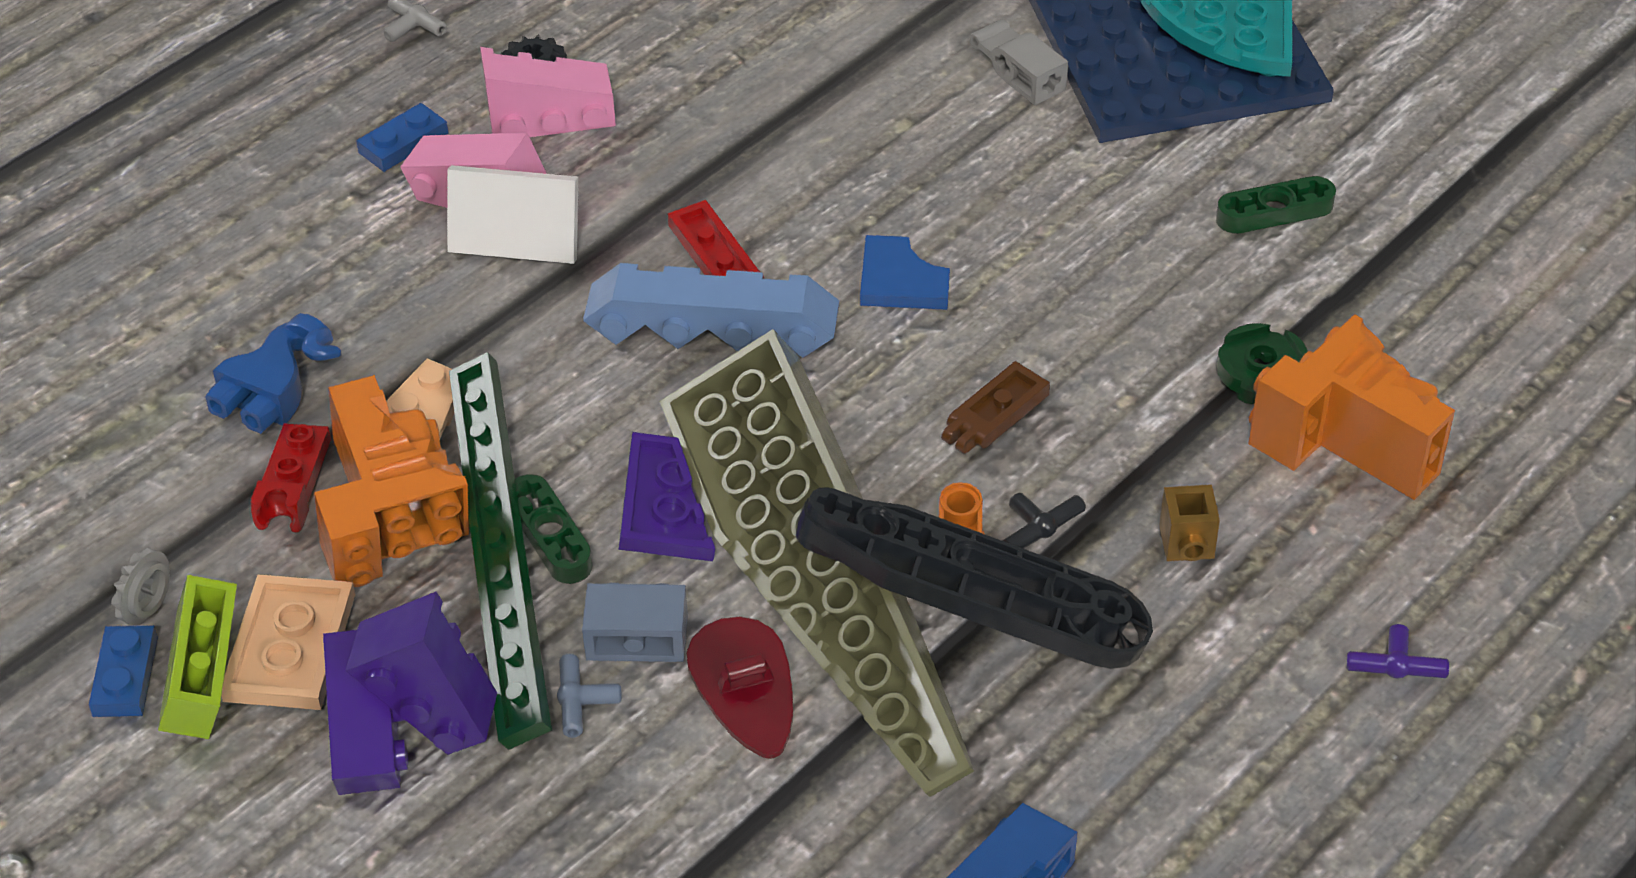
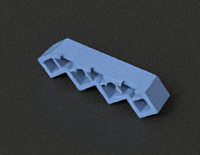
[583,263,839,358]

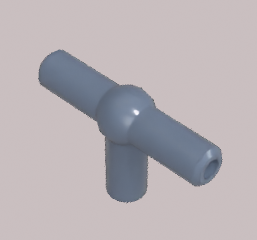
[557,654,622,738]

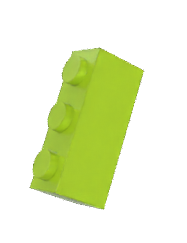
[158,575,237,739]

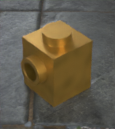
[1159,484,1220,561]

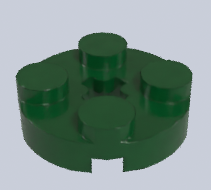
[1216,323,1308,404]

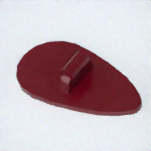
[686,616,793,759]

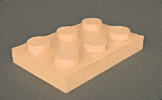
[221,574,355,710]

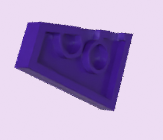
[618,432,716,562]

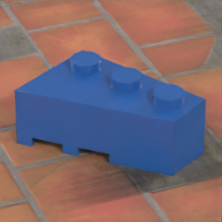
[946,803,1078,878]

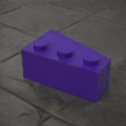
[346,591,498,755]
[323,630,408,795]

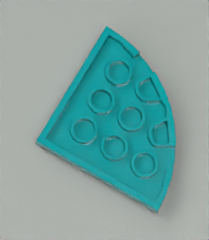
[1140,0,1292,77]

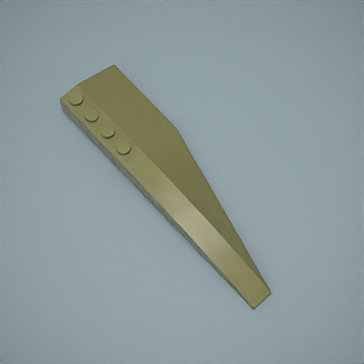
[659,329,974,797]

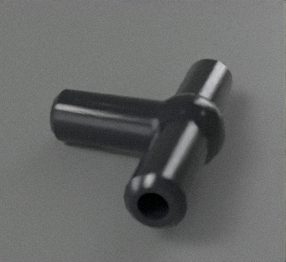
[1002,493,1086,549]

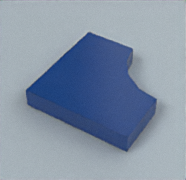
[860,235,950,310]

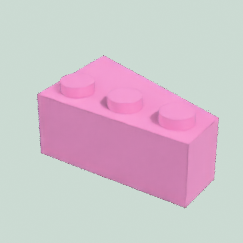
[480,47,616,137]
[400,133,547,208]

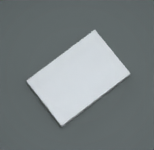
[447,165,578,264]

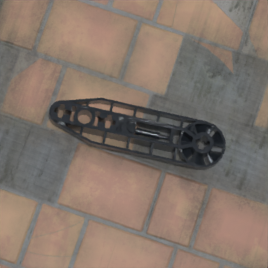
[796,487,1153,669]

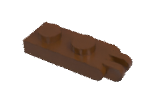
[941,361,1050,454]

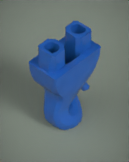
[205,313,341,434]

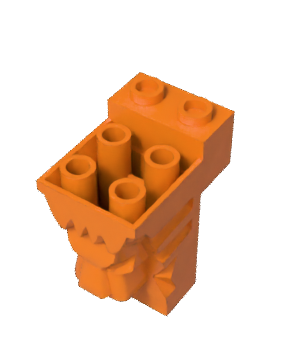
[1248,314,1455,500]
[314,375,469,587]

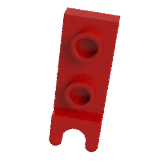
[251,423,331,533]

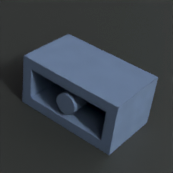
[582,583,688,662]

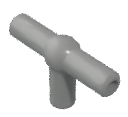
[384,0,447,42]

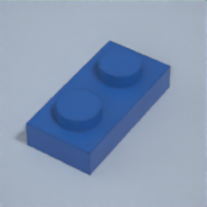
[356,103,449,172]
[89,625,158,717]

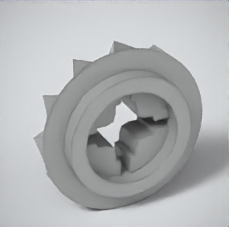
[111,548,170,625]

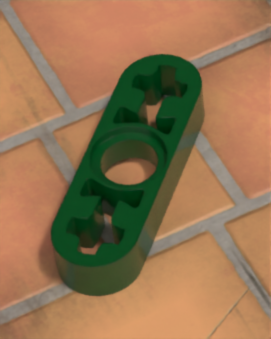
[1216,176,1336,234]
[515,474,592,584]

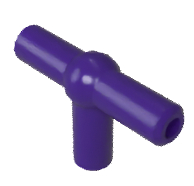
[1346,624,1449,679]

